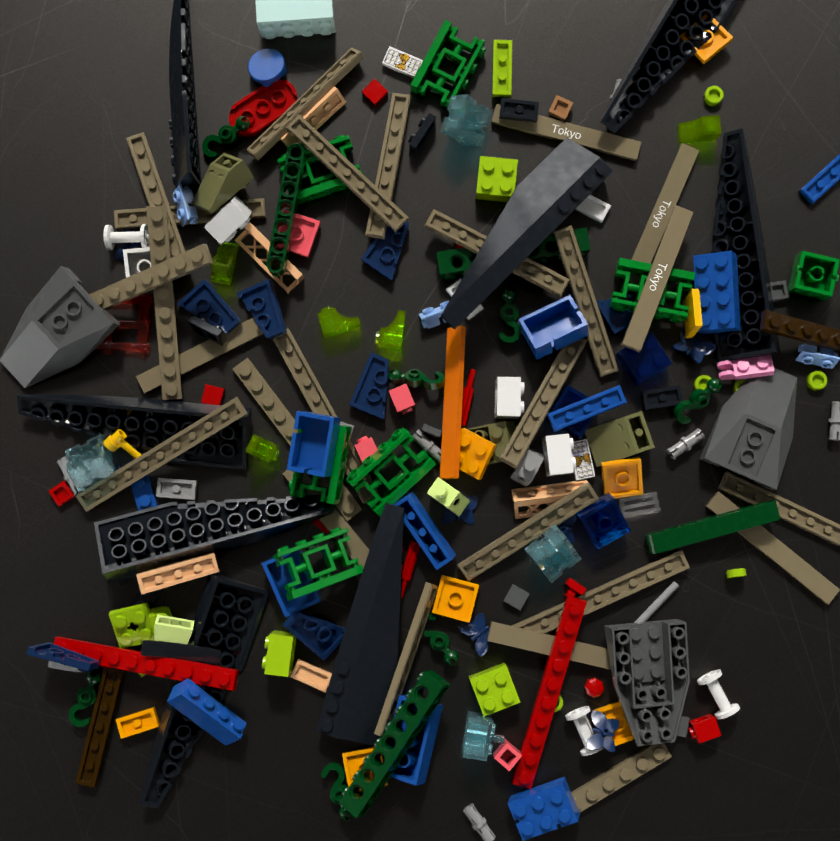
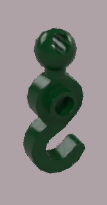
[202,116,250,159]
[498,287,521,344]
[388,369,445,390]
[674,378,722,424]
[422,614,459,666]
[68,669,102,727]
[321,762,353,820]

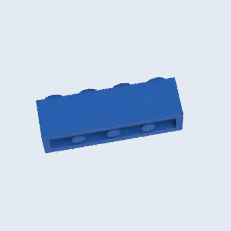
[394,491,456,570]
[167,679,246,746]

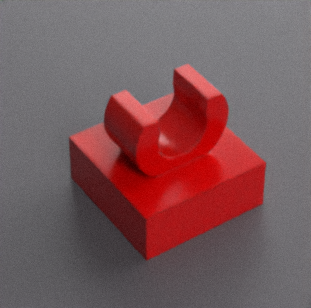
[564,577,586,597]

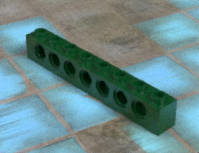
[436,227,591,280]
[339,670,450,818]

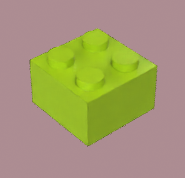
[475,156,518,202]
[262,630,297,677]
[469,662,521,717]

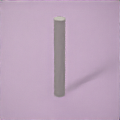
[634,581,679,623]

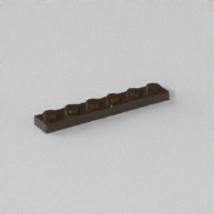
[760,310,840,352]
[75,666,125,788]

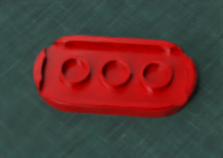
[229,79,298,137]

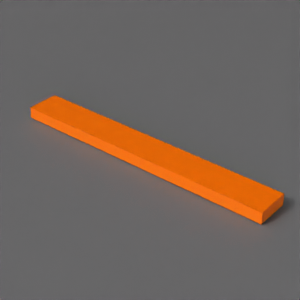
[440,325,466,479]

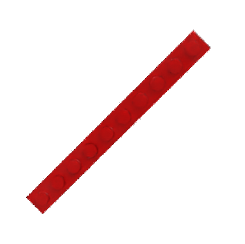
[511,595,587,789]
[54,636,239,691]

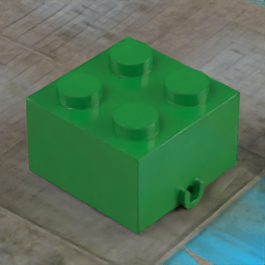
[788,251,840,300]

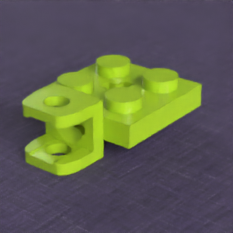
[109,602,172,648]

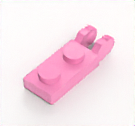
[717,355,775,380]

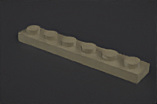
[571,744,672,812]

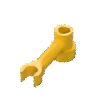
[103,429,141,459]

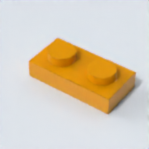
[116,707,160,739]

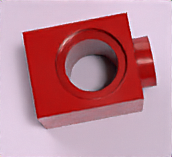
[688,714,722,744]

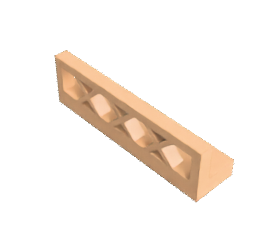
[280,87,346,148]
[235,222,304,294]
[511,480,591,519]
[136,552,219,594]

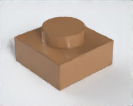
[548,95,573,122]

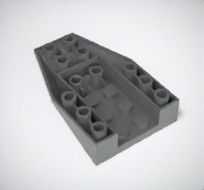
[0,266,120,388]
[700,368,797,490]
[604,619,690,746]

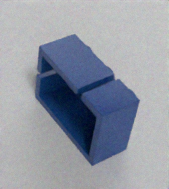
[518,295,589,360]
[287,411,341,477]
[261,550,323,617]
[507,776,580,841]

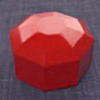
[584,677,604,698]

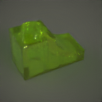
[677,115,721,144]
[211,242,239,285]
[317,306,361,338]
[375,310,406,351]
[245,434,280,463]

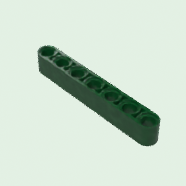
[267,143,306,277]
[645,500,781,554]

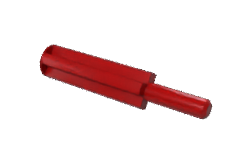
[461,369,476,427]
[401,540,420,599]

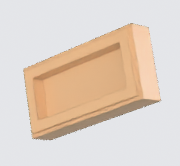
[290,658,332,693]

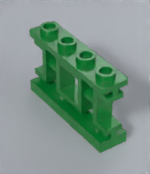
[410,20,486,110]
[277,135,362,205]
[609,258,695,323]
[289,425,352,504]
[346,428,436,517]
[273,527,363,601]

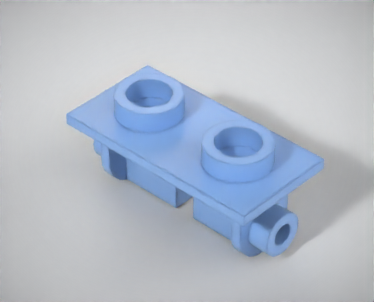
[173,184,198,227]
[419,301,449,329]
[795,343,840,369]

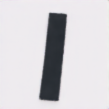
[141,640,221,665]

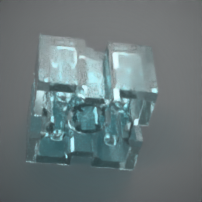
[441,94,492,147]
[65,434,114,489]
[525,525,581,583]
[461,711,505,761]

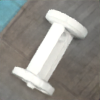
[103,224,150,250]
[697,669,740,720]
[565,706,604,756]

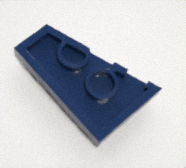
[361,222,409,281]
[177,279,242,334]
[236,279,287,340]
[349,352,389,420]
[283,610,345,660]
[26,642,100,673]

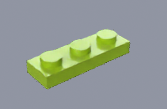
[492,40,512,97]

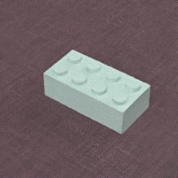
[255,0,336,39]

